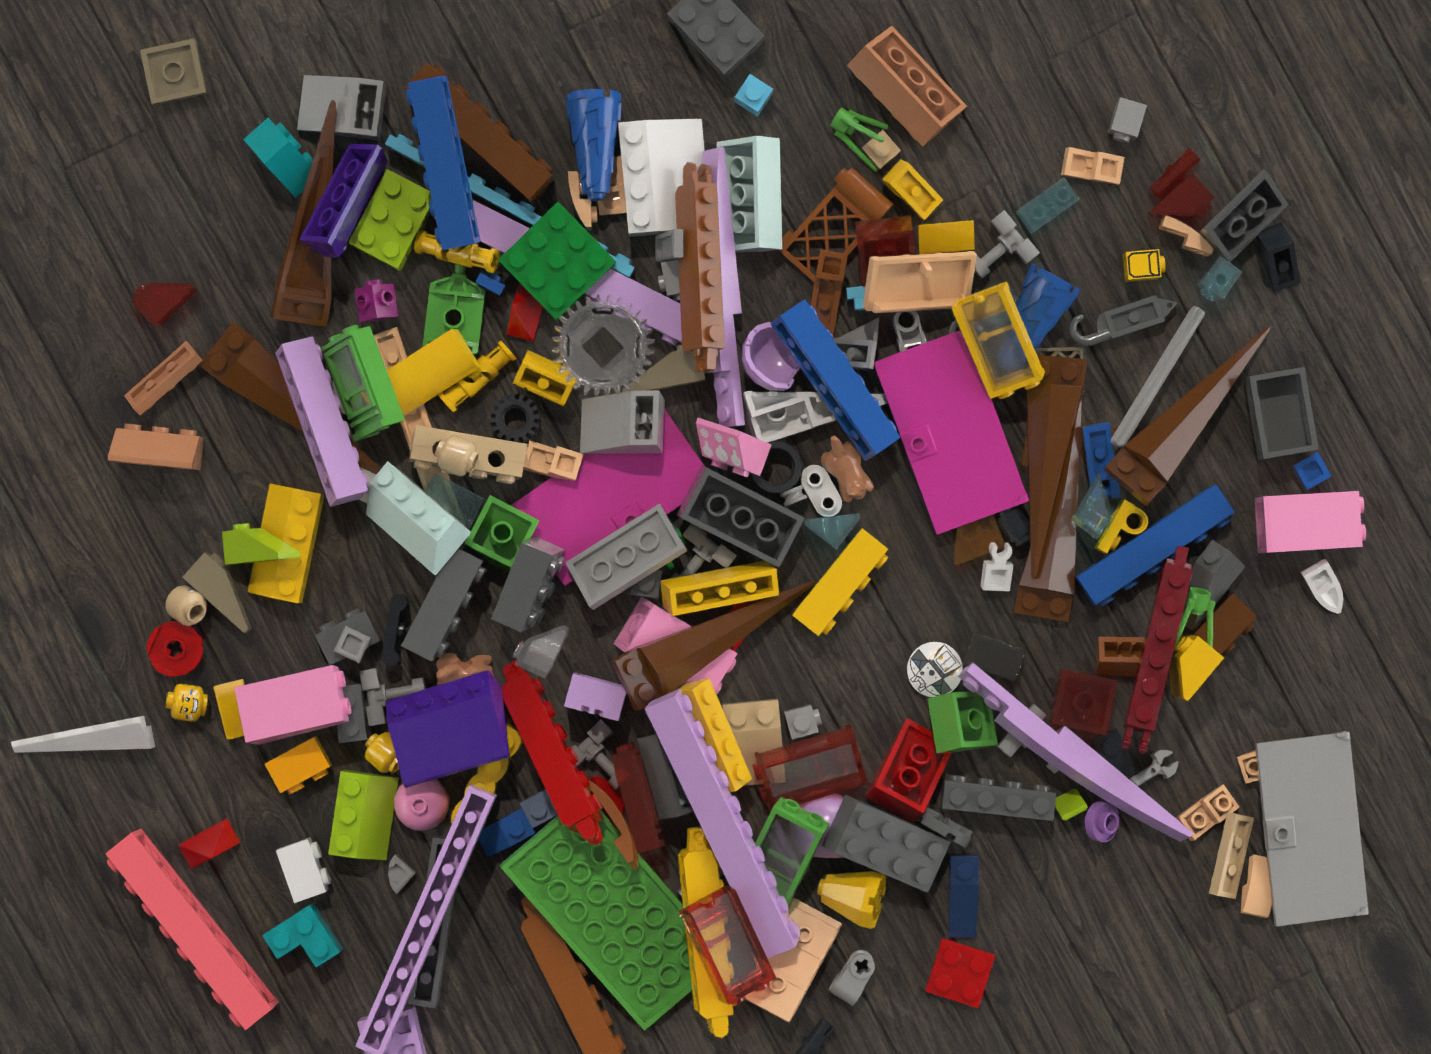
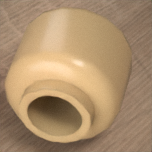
[435,435,479,476]
[166,585,207,626]

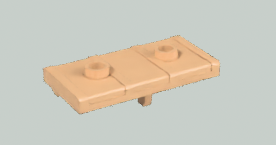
[863,251,977,313]
[740,898,842,1023]

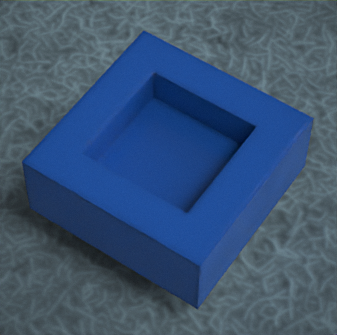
[475,272,507,298]
[1292,452,1331,490]

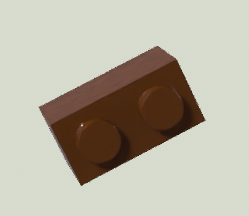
[1191,593,1257,656]

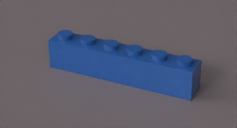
[406,75,481,250]
[770,299,900,461]
[1075,484,1234,606]

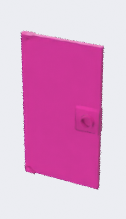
[874,330,1030,535]
[510,409,704,586]

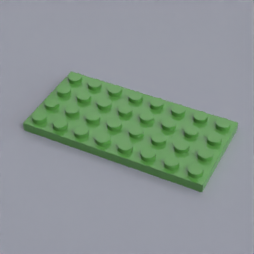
[500,809,729,1031]

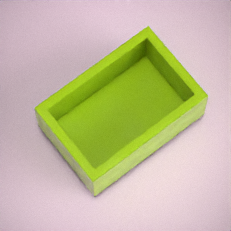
[348,169,432,272]

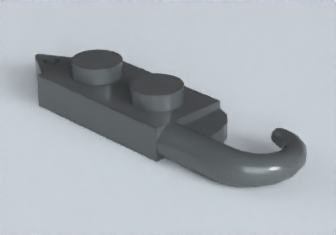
[1069,295,1177,346]

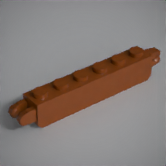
[675,162,725,372]
[521,896,626,1054]

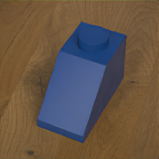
[478,807,537,857]

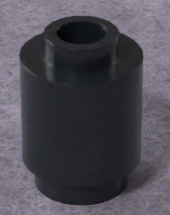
[996,506,1030,547]

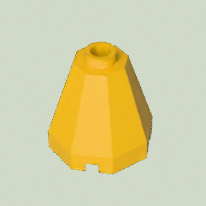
[817,871,887,929]

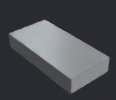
[655,229,683,263]

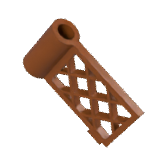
[779,167,893,282]

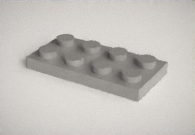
[565,504,687,610]

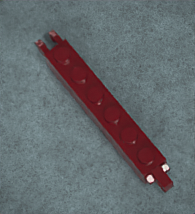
[1121,546,1193,754]

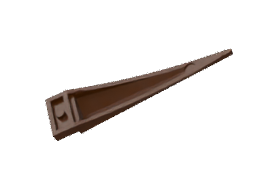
[271,100,336,327]
[199,321,381,475]
[1104,327,1270,506]
[1027,355,1087,579]
[1013,400,1082,622]
[611,580,816,711]

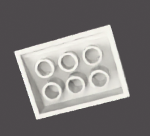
[618,119,705,237]

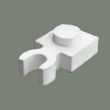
[980,542,1013,591]

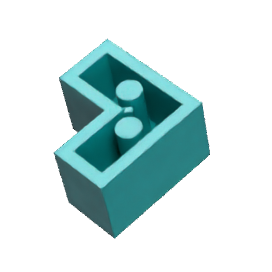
[243,118,313,198]
[262,902,343,967]

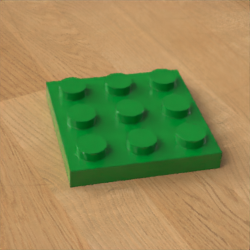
[498,202,617,321]

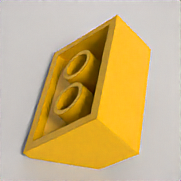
[1169,635,1224,701]

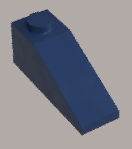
[948,853,979,937]

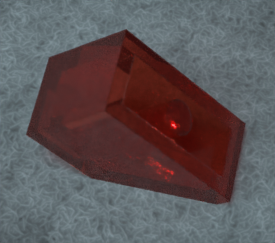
[1148,173,1215,219]
[130,282,198,328]

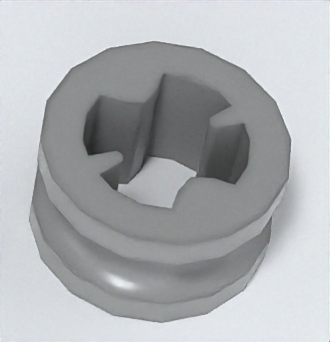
[780,485,807,507]

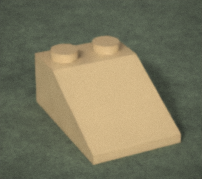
[722,699,785,786]

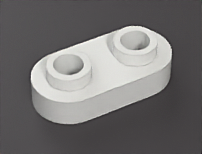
[800,465,842,517]

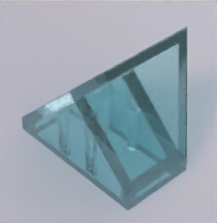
[1071,473,1116,539]
[803,513,860,550]

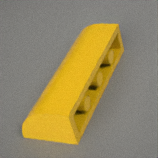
[362,329,481,426]

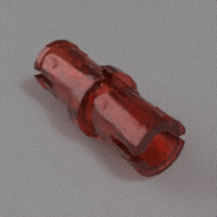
[1149,148,1201,200]

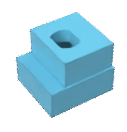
[846,286,865,311]

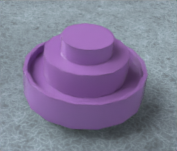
[1085,801,1119,842]

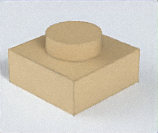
[862,130,901,170]

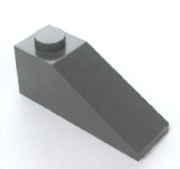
[1185,540,1245,632]

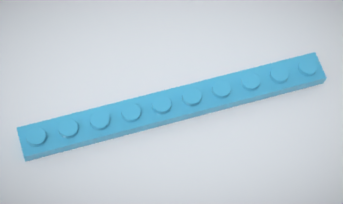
[385,134,635,279]

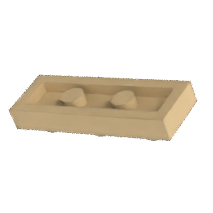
[1209,812,1254,899]

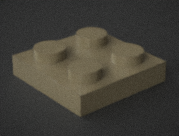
[140,38,207,106]

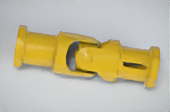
[414,230,500,273]
[438,340,517,413]

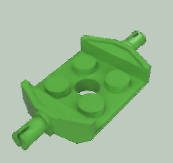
[423,264,486,355]

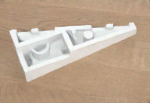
[743,391,889,443]
[11,716,155,753]

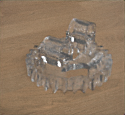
[551,294,654,398]

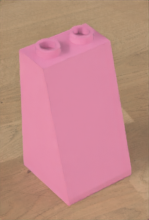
[1254,491,1366,553]
[614,596,737,695]
[235,665,351,745]

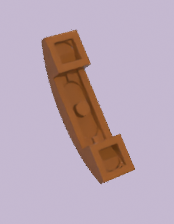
[810,249,848,336]
[587,780,638,870]

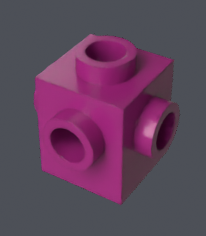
[355,280,398,322]

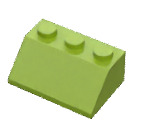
[328,769,399,860]

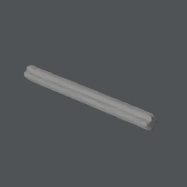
[1111,306,1205,449]

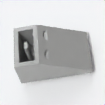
[297,75,387,141]
[580,390,665,454]

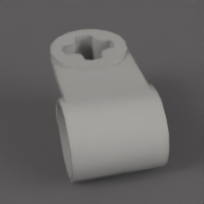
[893,311,927,353]
[828,950,875,1006]

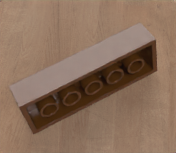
[404,62,554,206]

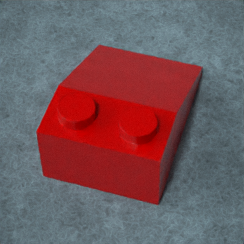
[865,718,952,823]

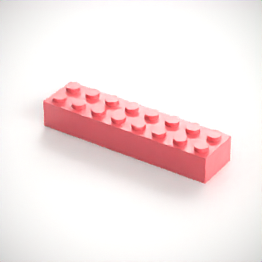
[105,829,279,1030]

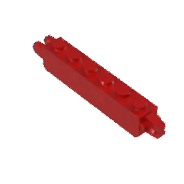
[502,660,604,846]

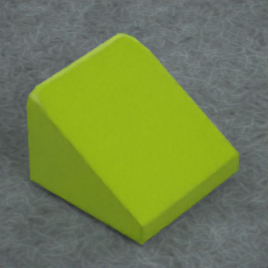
[1055,789,1088,821]

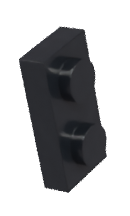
[1091,729,1136,780]

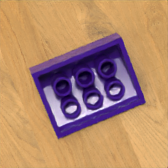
[386,670,509,788]

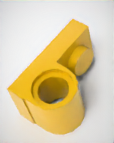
[882,159,943,220]
[1094,499,1148,554]

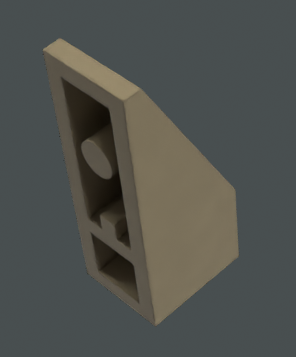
[622,345,705,392]
[182,552,252,633]

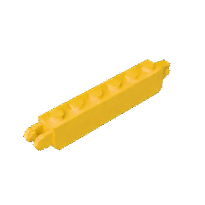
[677,826,736,1038]

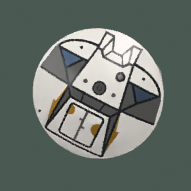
[907,642,963,697]

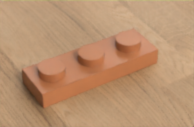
[124,341,203,415]

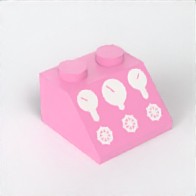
[696,418,771,478]

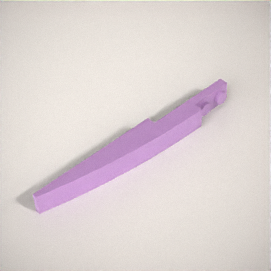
[702,147,745,427]
[958,663,1193,842]

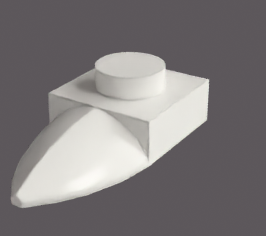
[1301,559,1343,614]

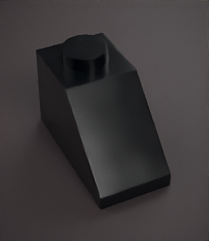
[1256,222,1301,292]

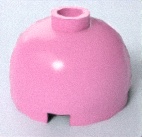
[394,779,450,831]

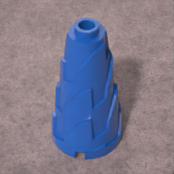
[565,89,622,201]
[996,263,1081,373]

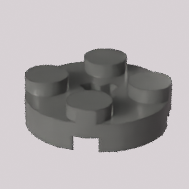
[917,807,973,847]

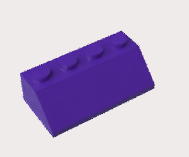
[299,144,388,258]

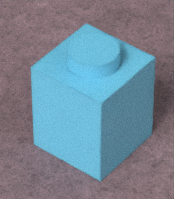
[734,74,773,117]

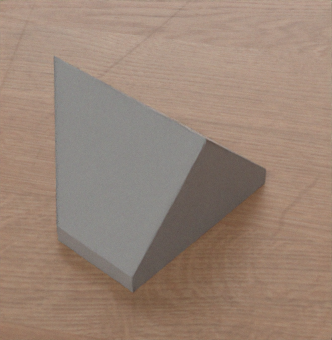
[833,317,879,371]

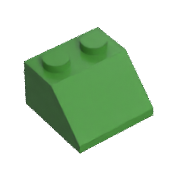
[463,495,540,573]
[928,691,998,753]

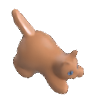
[821,436,874,503]
[436,653,494,685]

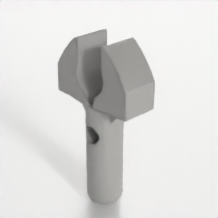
[1130,750,1179,786]

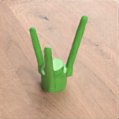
[830,108,888,172]
[1173,587,1216,652]

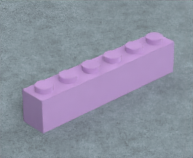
[275,336,368,507]

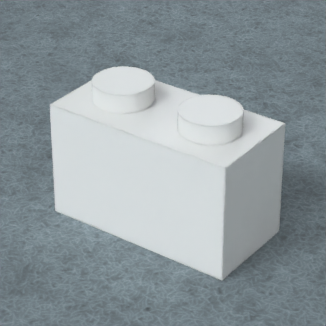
[276,837,331,903]

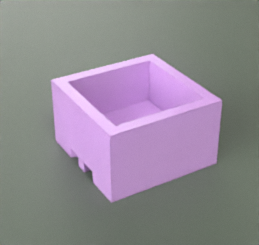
[564,672,627,721]
[357,1005,426,1054]

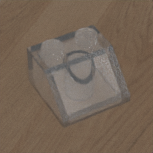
[513,625,571,679]

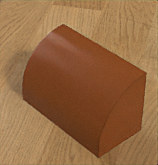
[1096,637,1145,676]

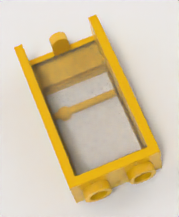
[951,281,1045,399]

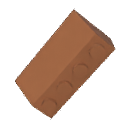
[847,26,967,147]

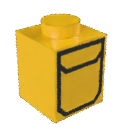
[1122,249,1165,282]

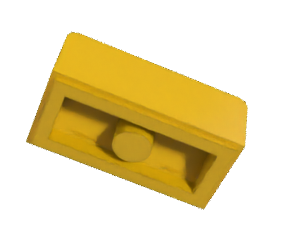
[917,220,975,255]
[214,679,245,740]

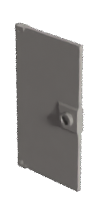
[1255,731,1369,927]

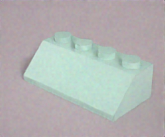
[717,136,782,252]
[366,461,471,575]

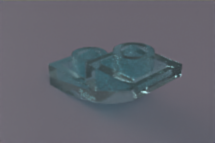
[1016,177,1080,234]

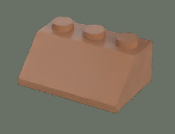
[108,424,204,471]

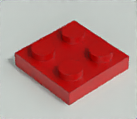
[925,937,995,1008]

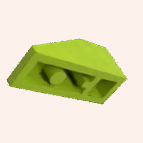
[222,523,301,565]

